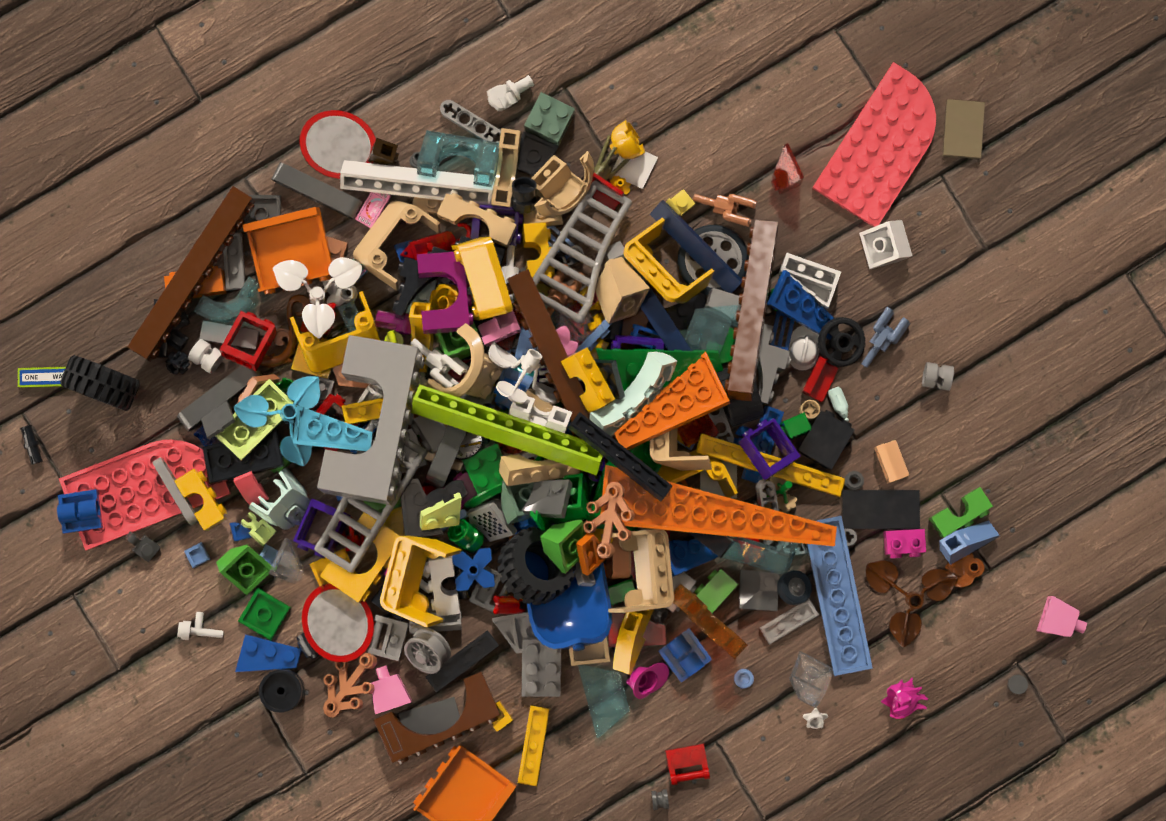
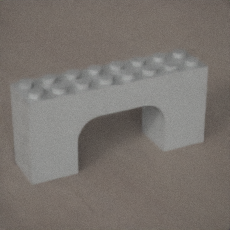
[317,335,425,506]

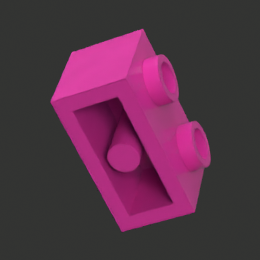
[883,529,926,558]

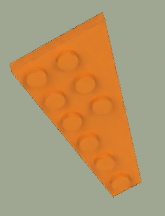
[614,352,730,450]

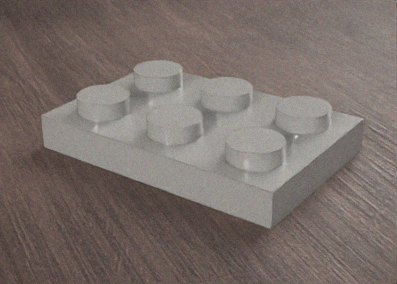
[522,638,561,697]

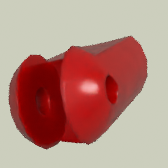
[493,596,526,614]

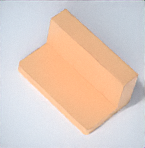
[874,440,909,484]

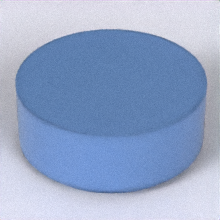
[734,669,754,688]

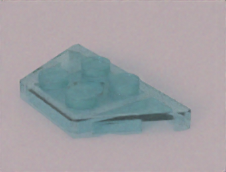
[684,305,738,356]
[578,665,630,738]

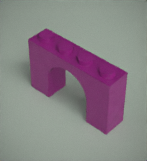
[417,252,473,334]

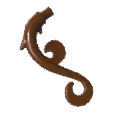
[253,294,311,368]

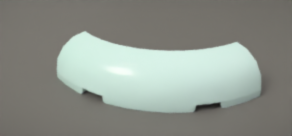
[590,352,677,437]

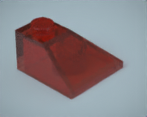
[771,143,804,194]

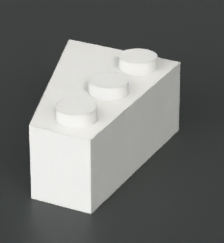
[779,253,841,310]

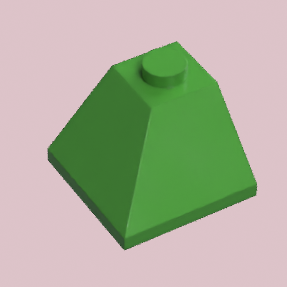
[540,519,586,574]
[216,545,274,595]

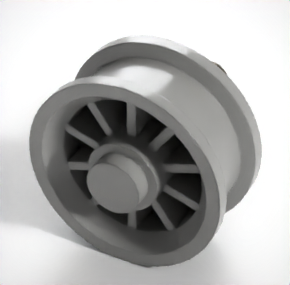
[404,628,451,674]

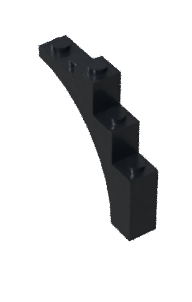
[393,236,505,320]

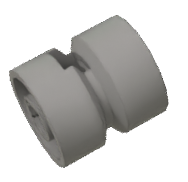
[922,362,954,391]

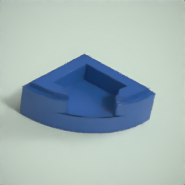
[230,522,252,542]

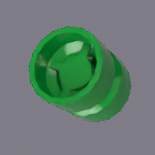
[448,519,484,553]

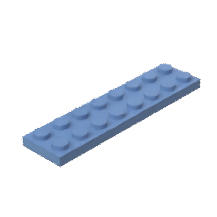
[807,516,873,676]

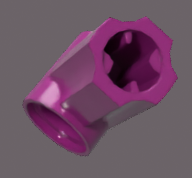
[375,310,411,335]

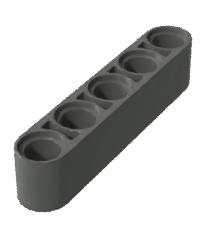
[271,162,363,220]
[177,365,263,432]

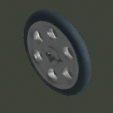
[677,225,749,295]

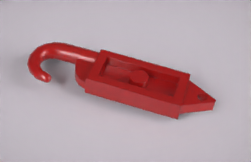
[400,223,472,261]

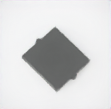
[201,401,236,440]

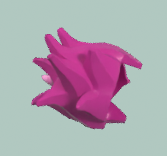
[881,678,928,719]

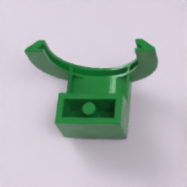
[462,443,505,509]
[530,456,590,531]

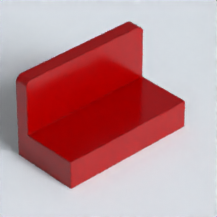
[591,173,624,211]
[801,357,838,402]

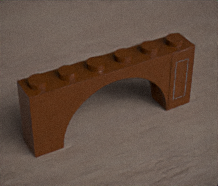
[374,671,501,765]

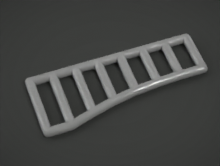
[533,180,632,323]
[314,419,427,573]

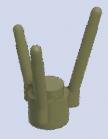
[594,135,630,181]

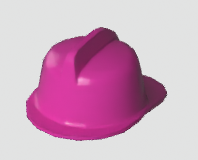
[626,663,669,699]

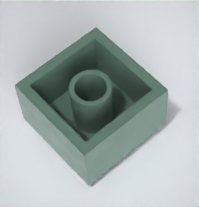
[524,92,575,146]

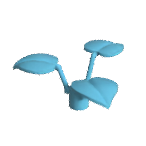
[234,376,320,466]

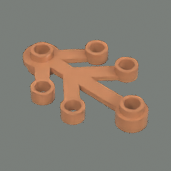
[583,482,635,558]
[323,653,377,718]

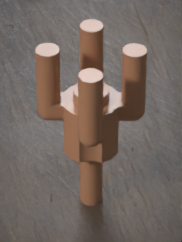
[693,194,757,227]
[546,263,585,317]

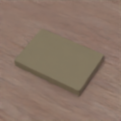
[942,99,985,159]

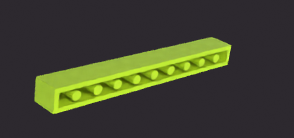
[411,384,604,475]

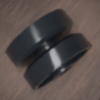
[259,669,305,713]

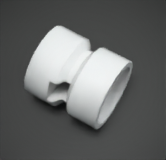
[188,339,224,374]

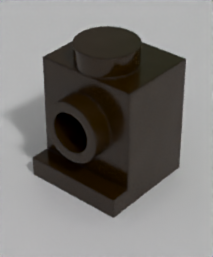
[368,138,399,166]

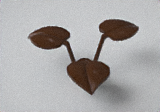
[866,560,958,647]

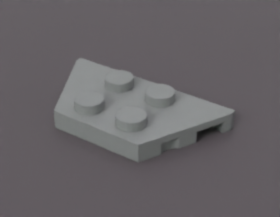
[492,612,537,654]

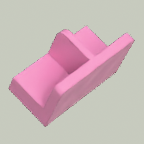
[478,312,521,347]

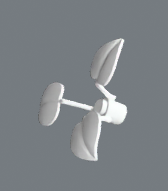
[273,257,362,339]
[488,341,560,404]

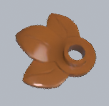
[945,553,985,588]

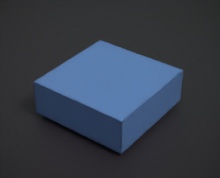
[184,542,211,568]

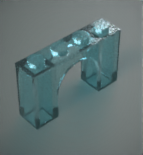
[417,130,499,187]

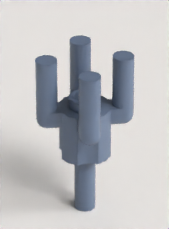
[861,307,910,368]

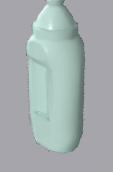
[828,387,849,422]

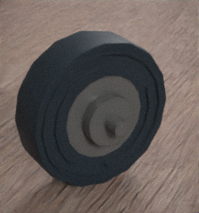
[778,570,812,605]

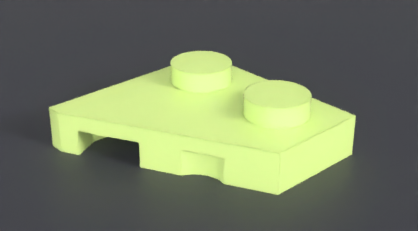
[420,493,462,531]

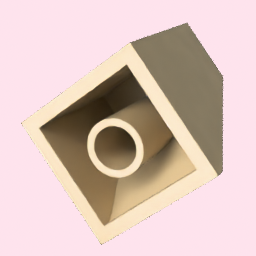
[595,257,650,324]

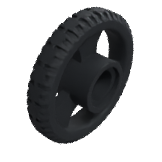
[818,317,866,367]

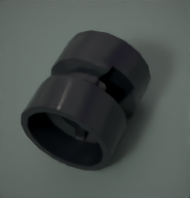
[511,177,537,214]

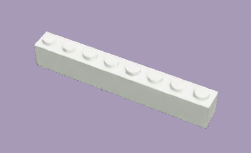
[340,160,495,205]

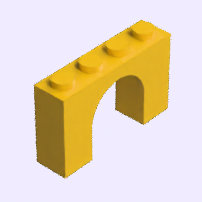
[320,512,401,603]

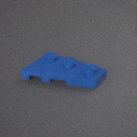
[669,540,718,577]
[235,634,302,672]

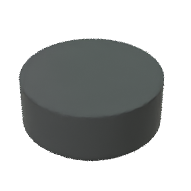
[1007,674,1028,694]

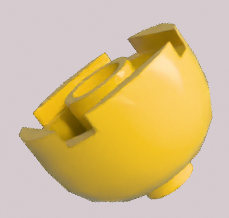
[610,120,645,159]
[429,284,459,310]

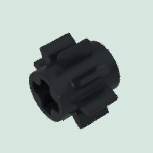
[165,351,190,375]

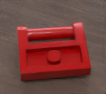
[665,743,710,786]

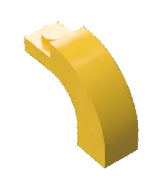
[409,302,434,372]

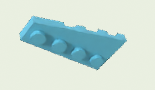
[293,405,373,451]

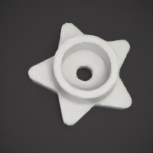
[803,708,828,729]

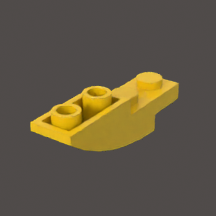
[613,609,654,675]

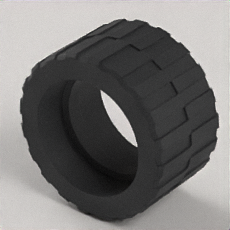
[716,368,764,427]

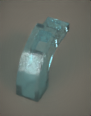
[193,277,258,323]

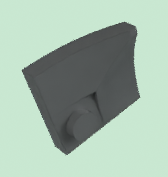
[522,480,573,518]
[739,570,779,611]

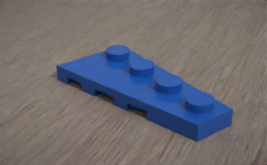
[767,270,834,339]

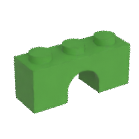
[929,487,993,538]

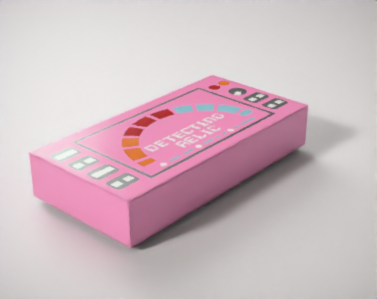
[355,192,391,228]

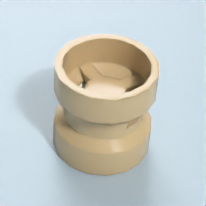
[799,400,820,420]

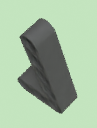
[424,394,481,489]

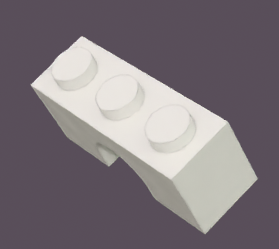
[509,396,572,433]
[426,556,460,616]

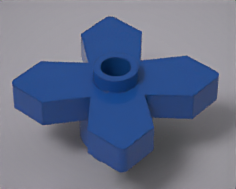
[452,548,495,591]

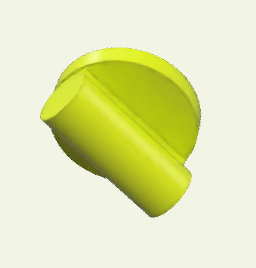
[384,330,404,344]

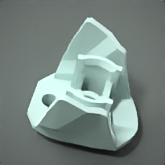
[249,467,310,530]

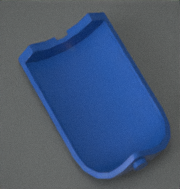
[514,518,612,651]

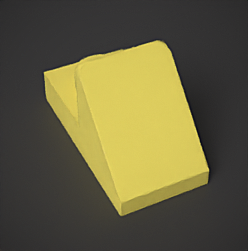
[666,189,695,217]

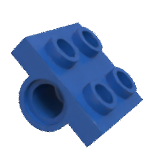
[57,489,103,534]
[658,628,712,682]

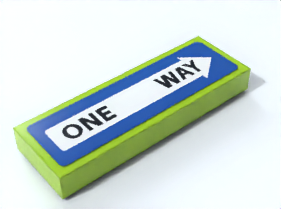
[18,367,66,388]

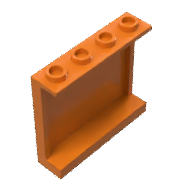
[242,207,332,295]
[413,744,517,821]

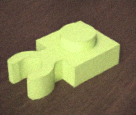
[241,512,277,546]

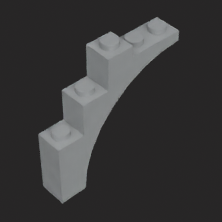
[704,288,791,406]

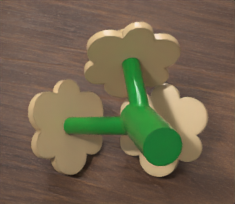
[762,477,797,512]

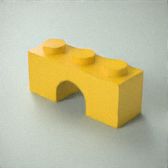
[522,223,555,284]
[561,347,615,413]
[174,469,227,531]

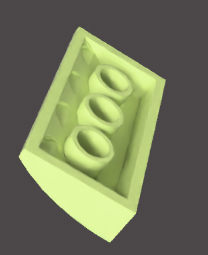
[216,379,297,461]

